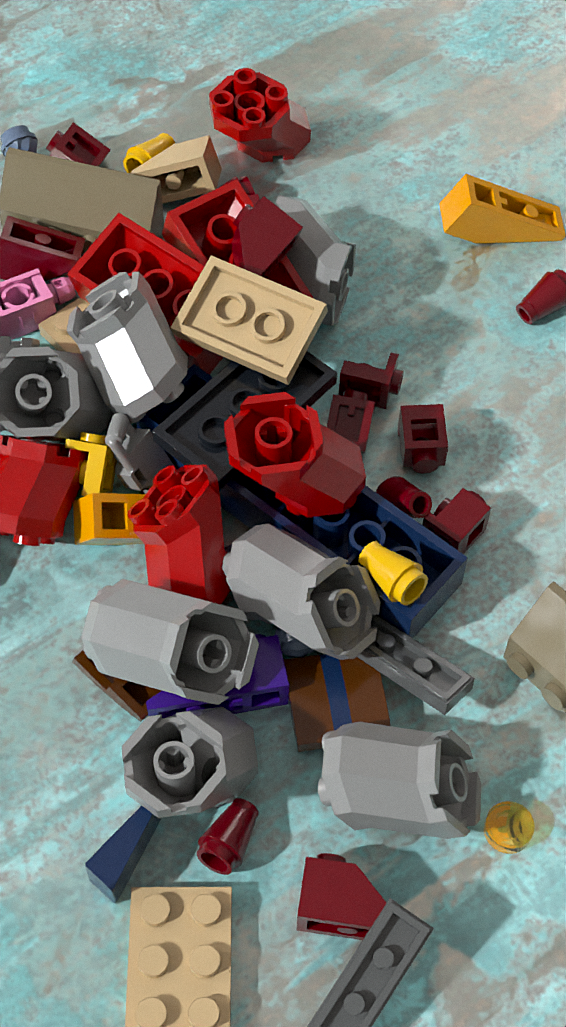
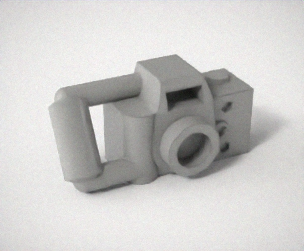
[105,413,176,494]

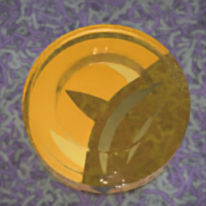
[484,801,535,854]

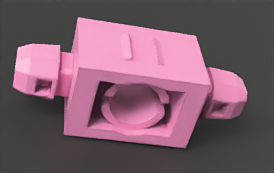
[0,268,76,340]

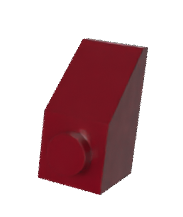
[231,196,303,278]
[0,216,85,281]
[297,853,386,940]

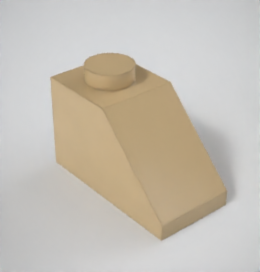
[131,135,222,204]

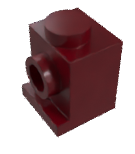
[397,404,448,474]
[422,488,491,554]

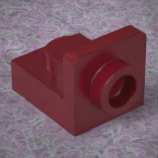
[46,122,111,167]
[338,352,404,409]
[327,390,375,454]

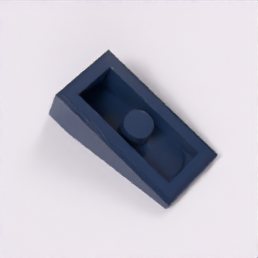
[85,805,161,903]

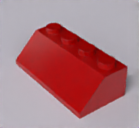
[161,179,313,298]
[67,213,223,375]

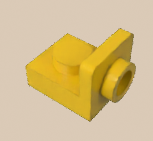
[65,432,117,496]

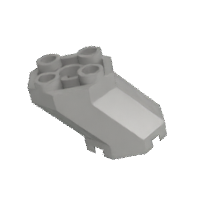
[276,195,356,326]
[66,272,188,423]
[0,346,114,443]
[222,524,381,660]
[81,579,259,705]
[121,707,258,818]
[318,722,481,839]

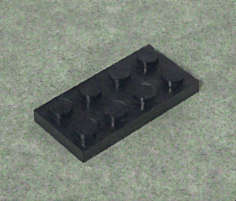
[152,351,337,490]

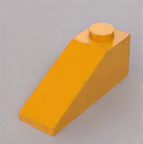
[439,174,566,243]
[73,493,145,545]

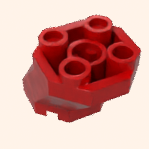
[209,68,311,163]
[224,392,366,518]
[0,434,89,546]
[128,465,231,604]

